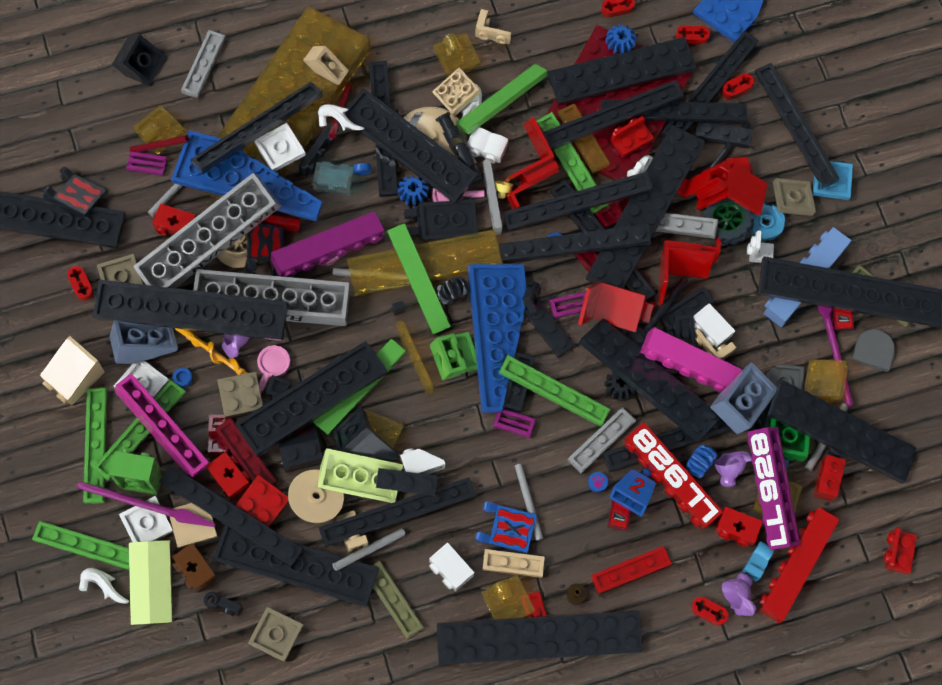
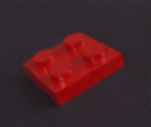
[235,475,289,527]

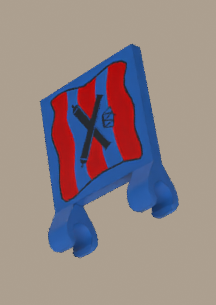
[475,502,537,553]

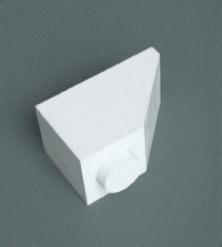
[400,448,445,474]

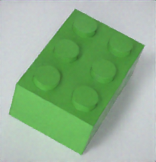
[109,449,164,495]

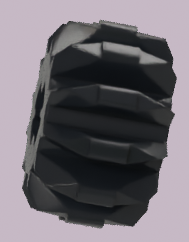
[437,277,470,305]
[604,371,635,401]

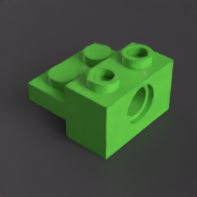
[430,332,477,381]

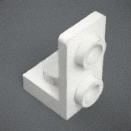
[747,230,774,263]

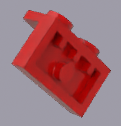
[611,116,654,158]
[883,527,917,575]

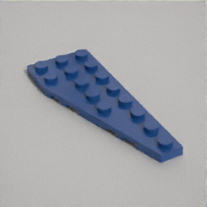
[693,0,763,43]
[171,130,322,221]
[467,264,526,413]

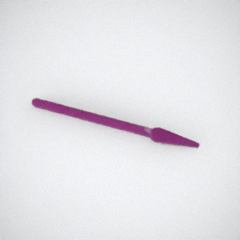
[818,306,853,407]
[77,481,215,527]

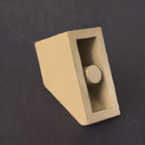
[303,46,349,85]

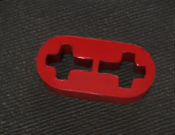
[601,0,635,17]
[675,25,710,44]
[722,73,754,100]
[67,266,94,301]
[691,597,728,626]

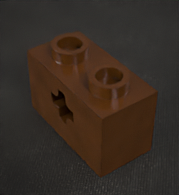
[172,543,217,593]

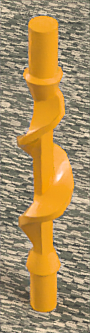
[175,328,247,375]

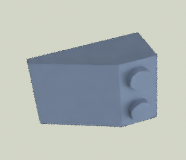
[109,320,178,364]
[710,362,777,434]

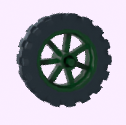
[703,197,754,245]

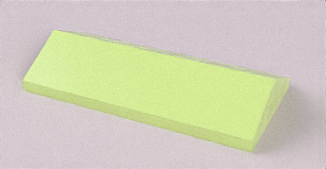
[317,448,403,503]
[129,540,172,625]

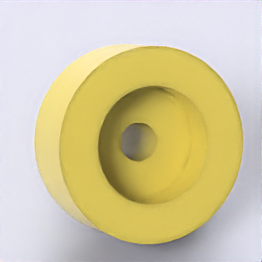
[495,181,513,199]

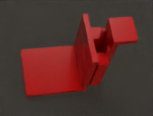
[503,117,559,209]
[677,161,767,215]
[658,238,721,305]
[578,281,657,332]

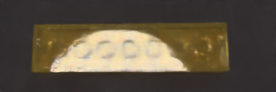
[347,230,502,296]

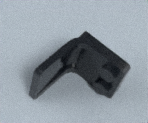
[333,408,398,462]

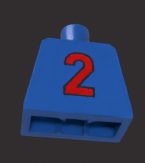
[609,469,656,517]

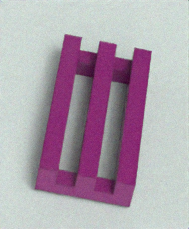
[126,151,167,176]
[549,292,586,319]
[493,409,536,439]

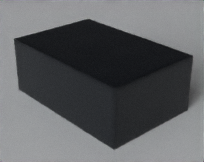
[392,301,405,316]

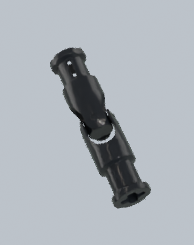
[435,112,484,184]

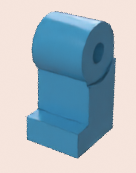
[741,541,775,582]

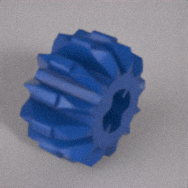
[605,23,637,54]
[398,174,429,207]
[686,444,717,478]

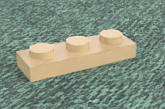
[482,549,545,578]

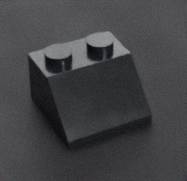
[112,34,166,85]
[279,426,323,473]

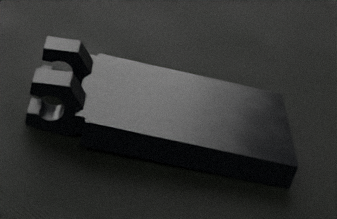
[404,199,478,241]

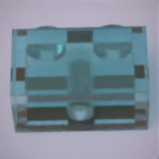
[313,161,354,195]

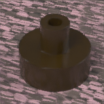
[566,584,587,605]

